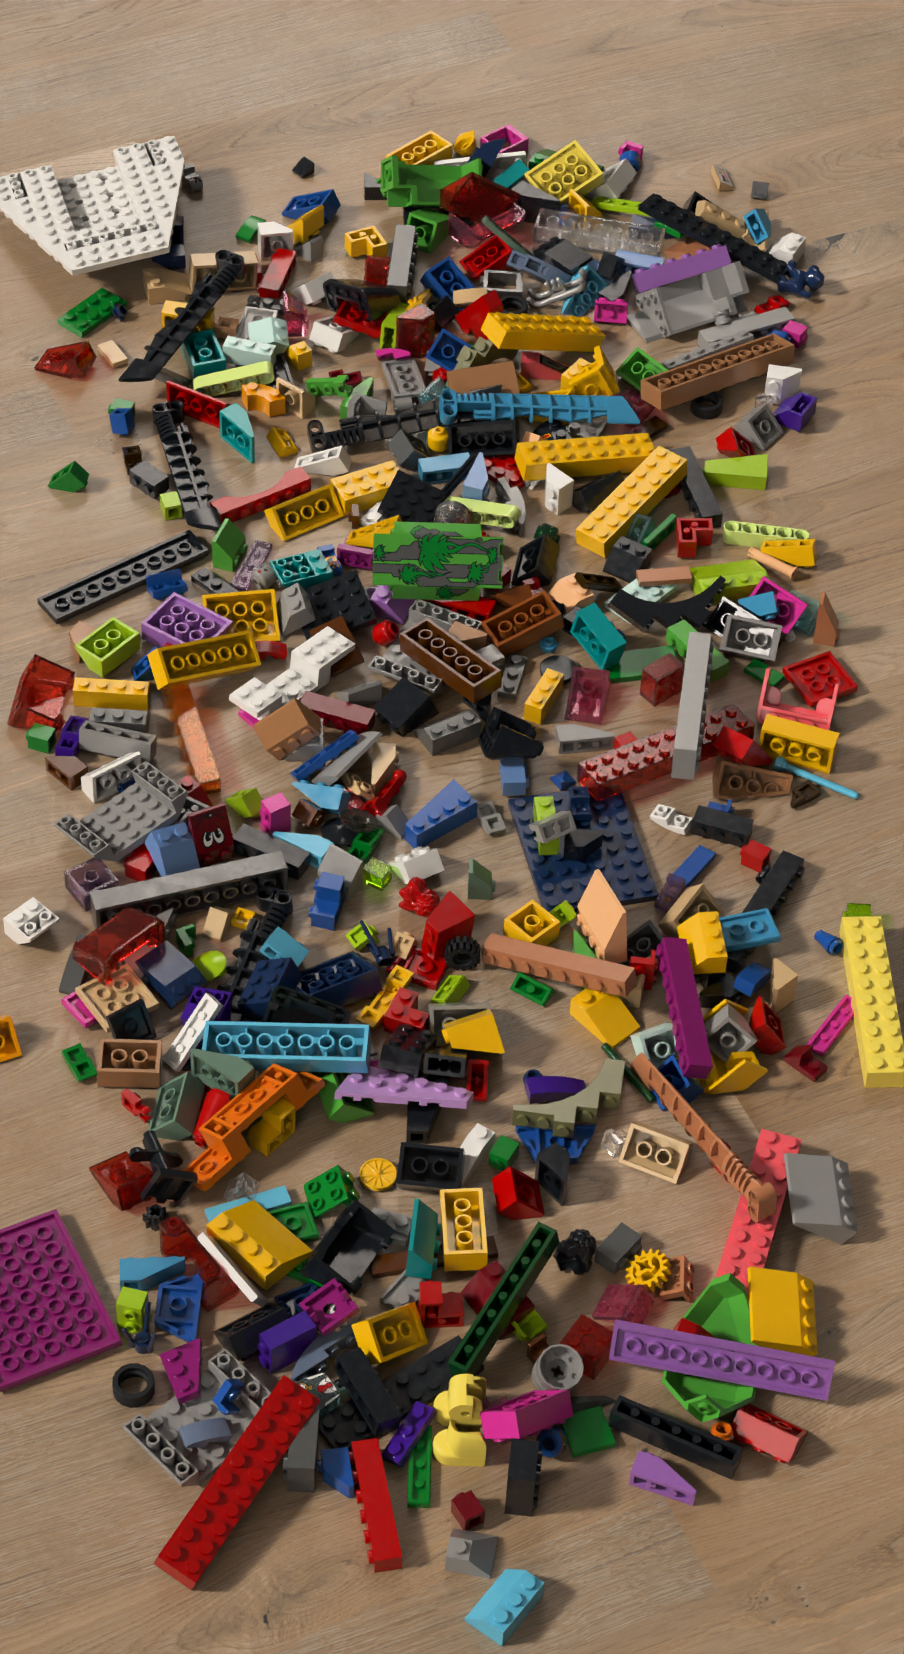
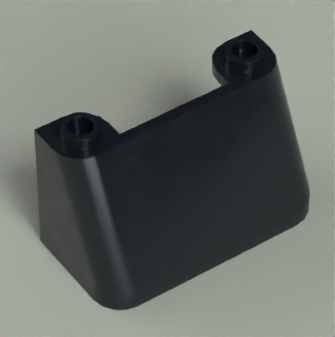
[323,279,401,321]
[479,707,544,760]
[262,986,351,1024]
[299,1199,395,1295]

